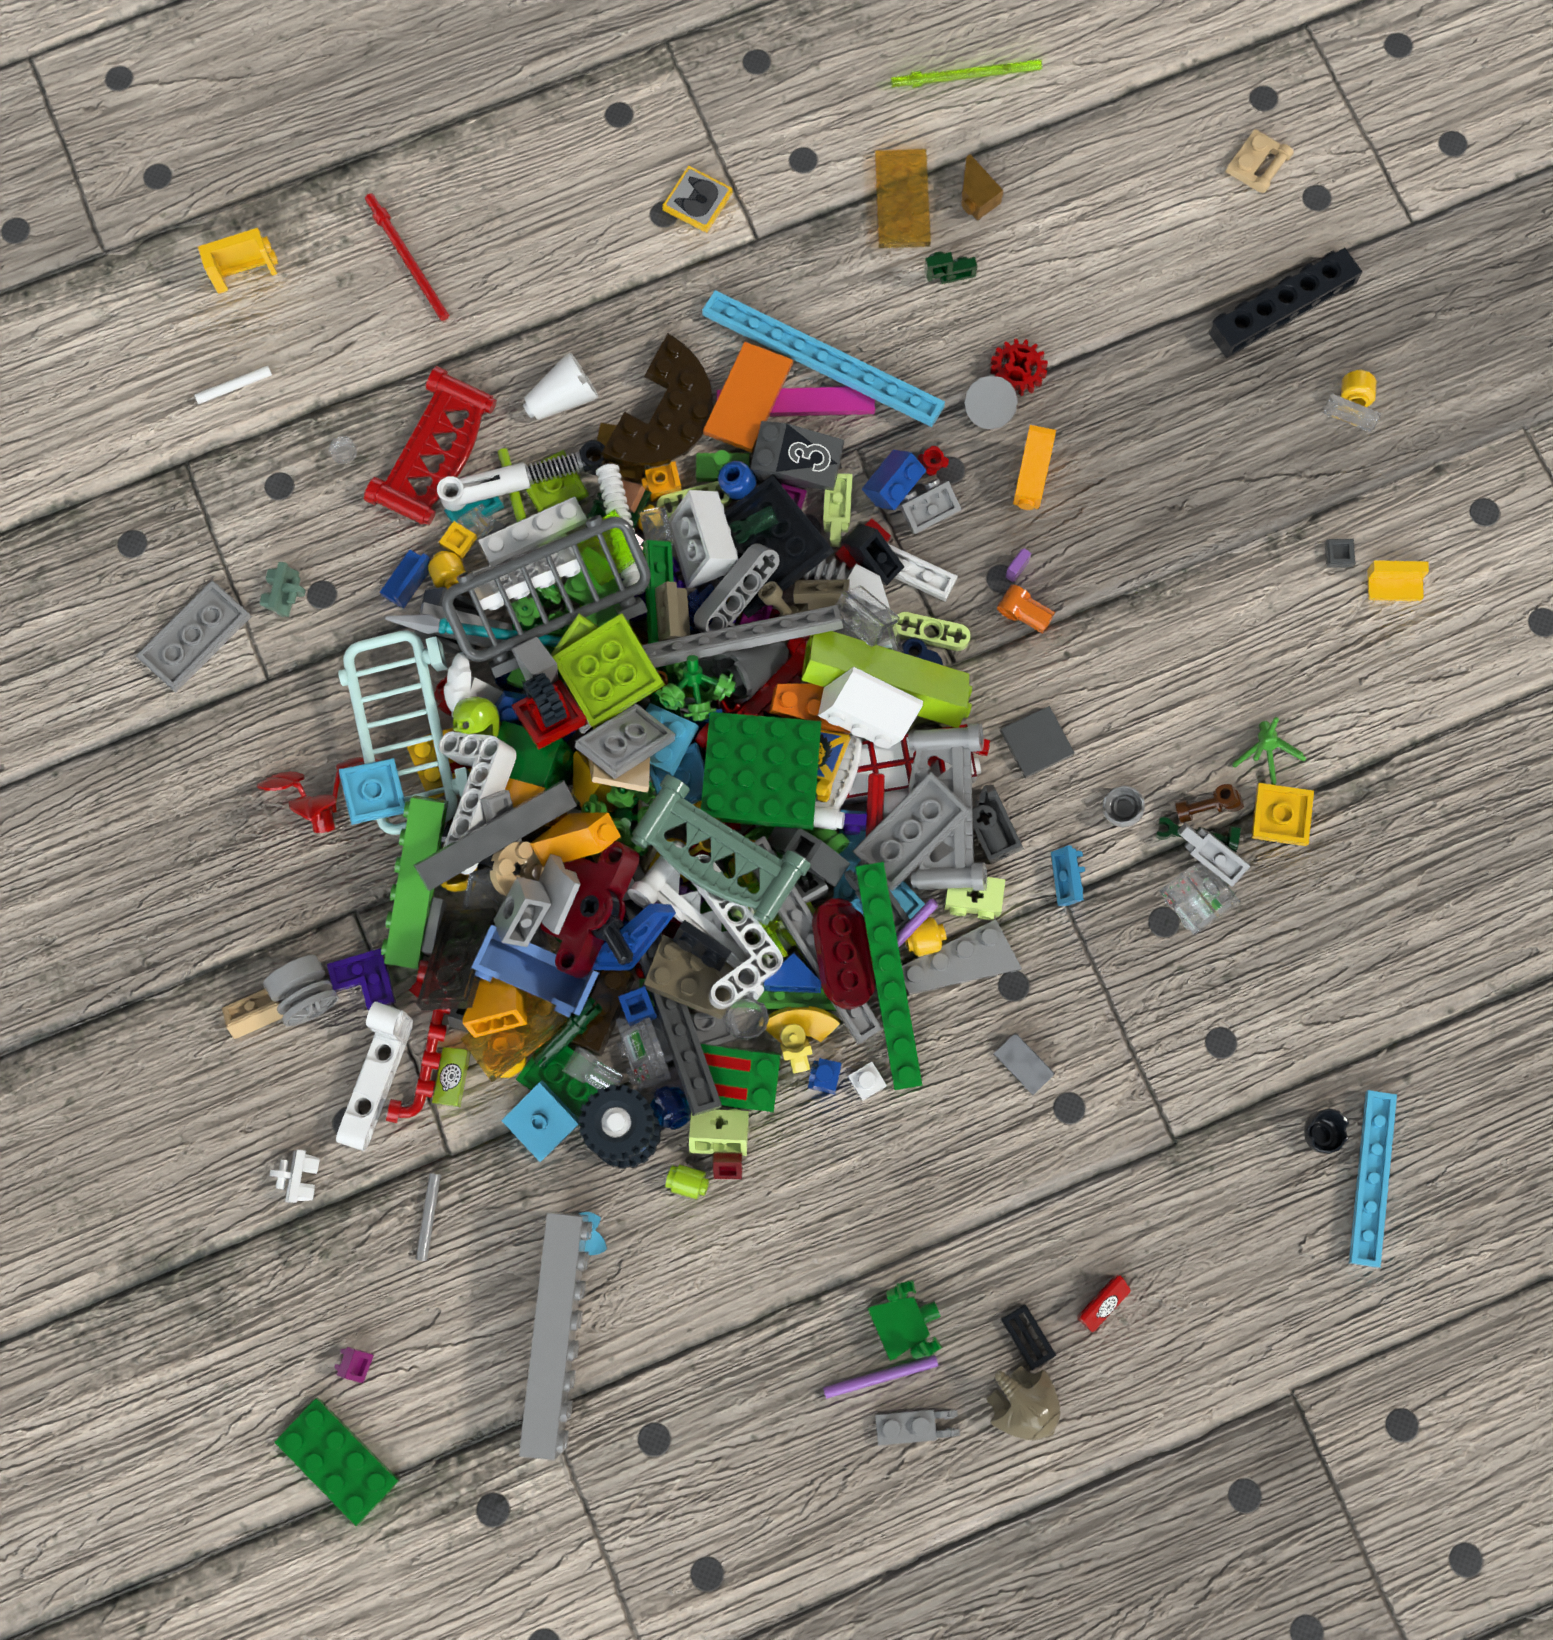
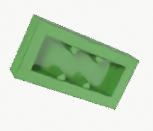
[696,450,750,482]

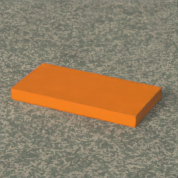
[703,342,793,453]

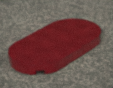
[812,898,875,1009]

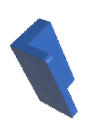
[380,550,430,609]

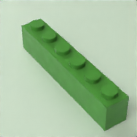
[381,795,449,969]

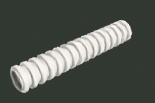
[596,464,645,595]

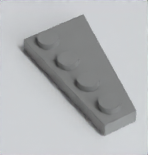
[902,919,1022,995]

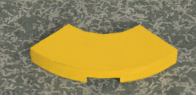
[760,1006,840,1043]

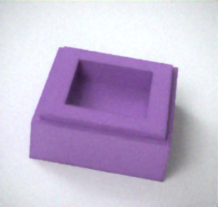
[1006,548,1031,583]

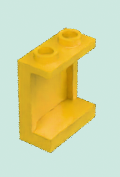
[198,228,279,294]

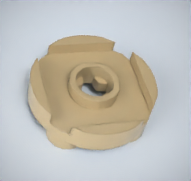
[490,841,544,896]

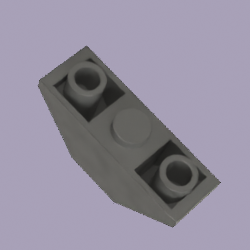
[767,827,850,887]

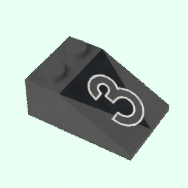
[750,421,844,491]

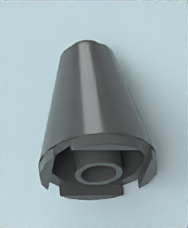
[712,641,789,704]

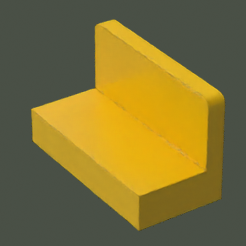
[1367,560,1429,601]

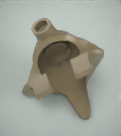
[986,1366,1061,1441]

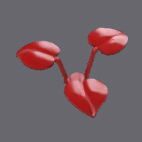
[257,757,381,833]

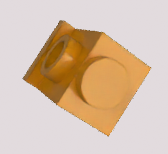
[641,461,682,502]

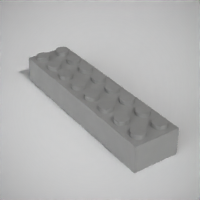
[519,1212,593,1460]

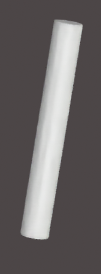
[194,366,272,404]

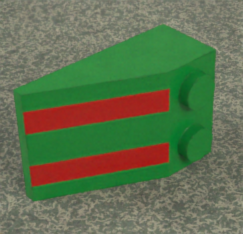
[700,1043,781,1112]

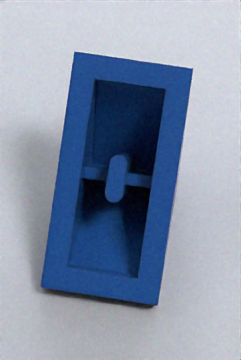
[764,953,821,993]

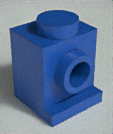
[618,987,657,1028]
[808,1058,842,1095]

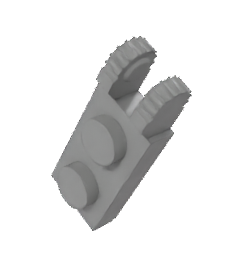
[875,1409,960,1446]

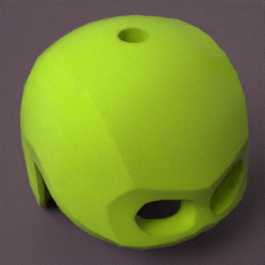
[453,697,499,737]

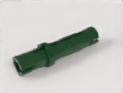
[533,998,602,1069]

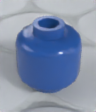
[718,461,756,500]

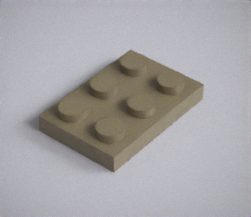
[642,935,734,1019]

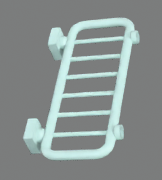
[338,630,470,835]

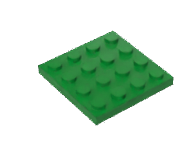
[701,712,821,830]

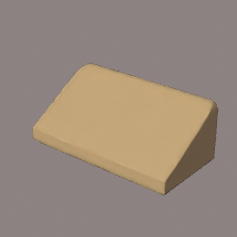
[222,989,283,1039]

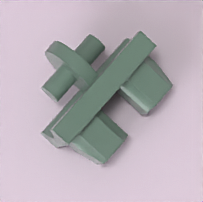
[260,562,306,617]

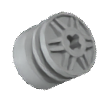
[263,955,339,1027]

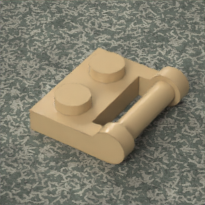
[1226,129,1294,193]

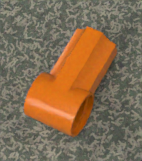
[997,585,1055,634]

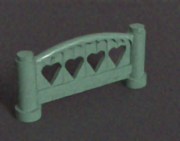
[631,774,811,925]

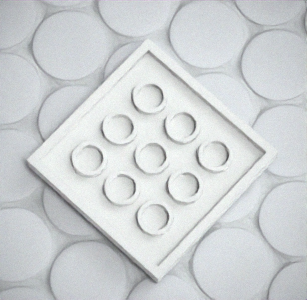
[472,533,581,611]

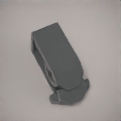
[972,785,1024,864]

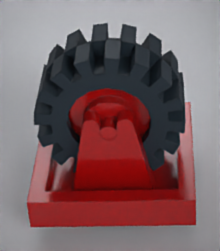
[511,672,588,750]

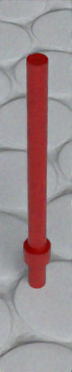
[365,193,449,321]

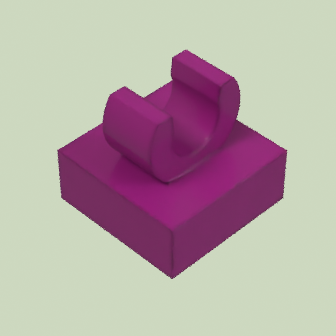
[334,1347,374,1383]

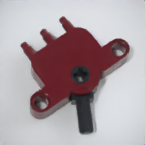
[540,841,639,978]

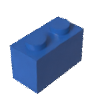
[862,449,927,510]

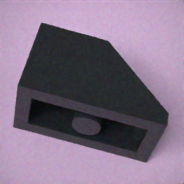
[842,523,904,586]

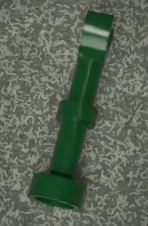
[1156,817,1241,853]

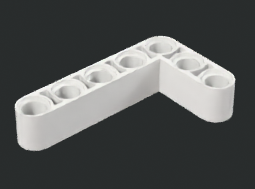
[439,731,516,875]
[692,854,783,1009]

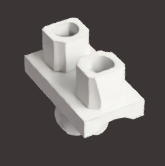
[269,1150,320,1203]

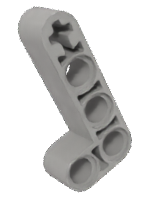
[694,543,780,633]

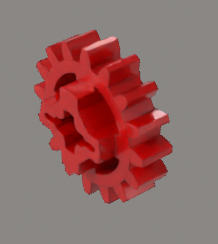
[990,338,1048,396]

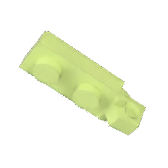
[823,473,853,547]

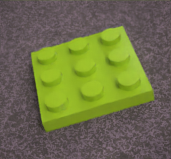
[552,613,665,729]

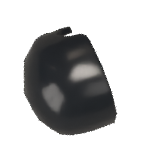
[1304,1108,1349,1154]

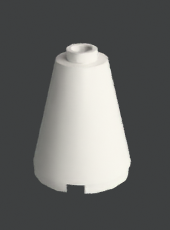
[523,352,598,420]

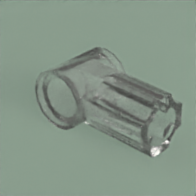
[562,1046,624,1089]

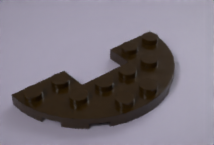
[600,333,713,468]

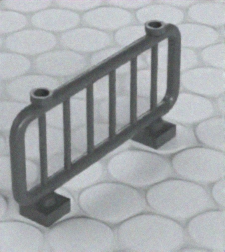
[442,515,651,678]

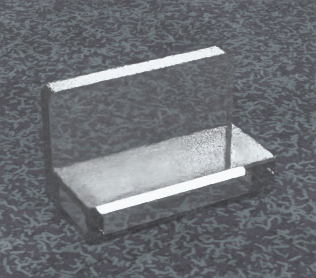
[836,586,900,647]

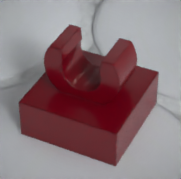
[713,1153,743,1179]

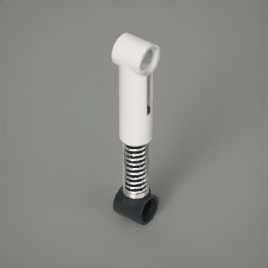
[437,440,609,511]

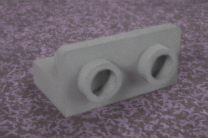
[897,478,962,534]

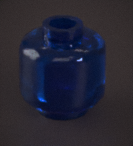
[650,1086,691,1130]

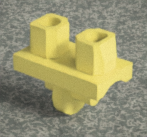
[780,1024,813,1073]

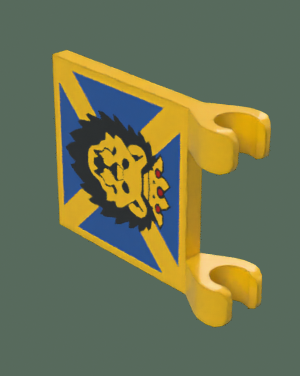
[816,730,851,802]

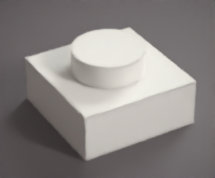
[848,1062,887,1101]

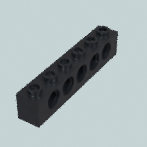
[1209,247,1363,358]

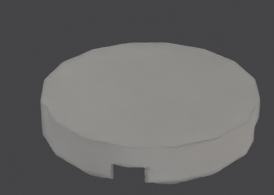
[965,375,1018,429]

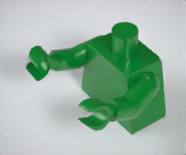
[867,1280,942,1361]

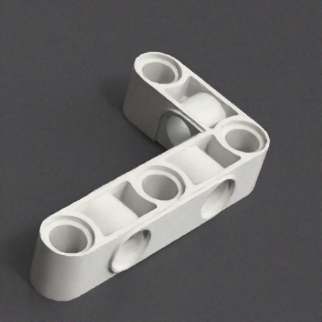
[336,1002,413,1151]

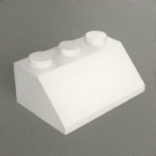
[667,490,738,588]
[818,667,923,749]

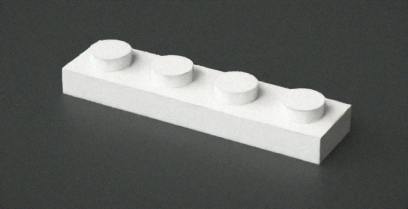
[478,497,587,567]

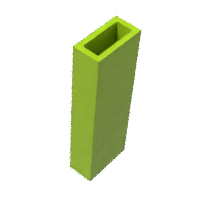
[802,631,972,728]

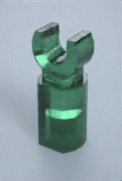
[729,506,779,544]

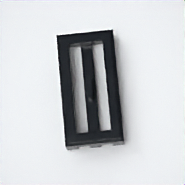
[1000,1304,1057,1371]

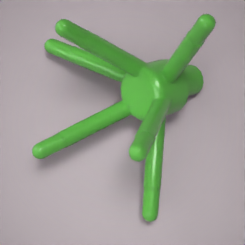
[1232,717,1306,785]

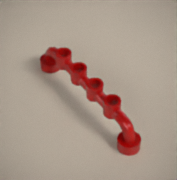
[386,960,453,1123]

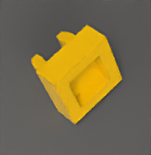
[439,521,477,559]

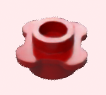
[917,446,949,476]

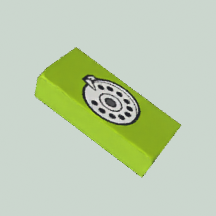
[432,1047,471,1108]

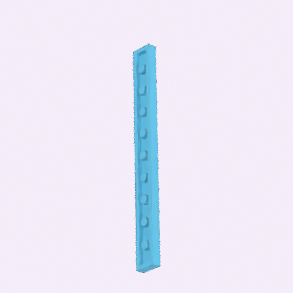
[702,290,945,427]

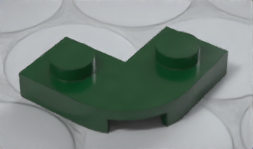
[924,252,978,284]

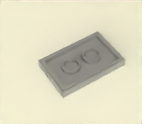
[575,704,676,779]

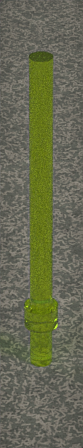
[891,59,1042,88]

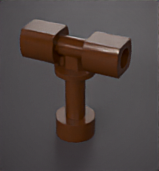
[1175,784,1244,823]

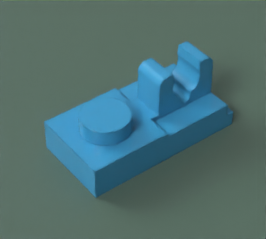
[1051,845,1085,906]

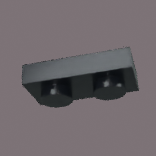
[673,920,732,972]

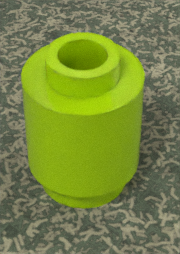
[665,1164,710,1200]

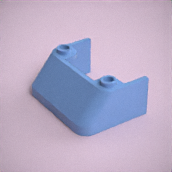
[471,925,599,1017]

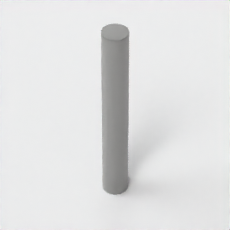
[416,1173,441,1261]

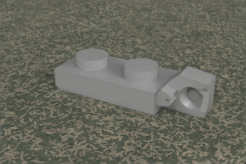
[1178,823,1251,887]

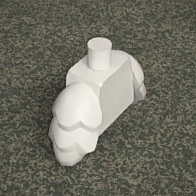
[444,652,526,729]

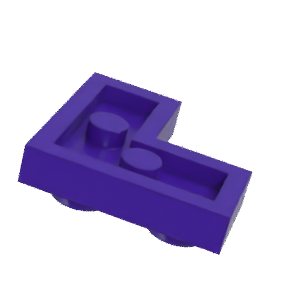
[327,948,396,1010]

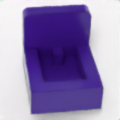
[837,809,867,835]

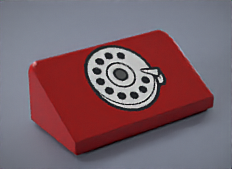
[1077,1275,1131,1332]

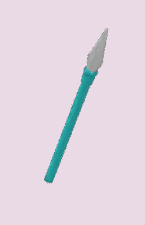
[385,614,562,647]

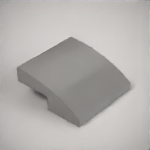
[539,854,580,935]

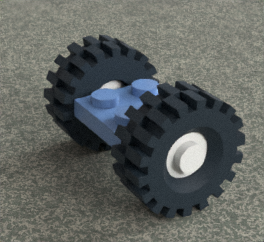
[578,1084,661,1169]

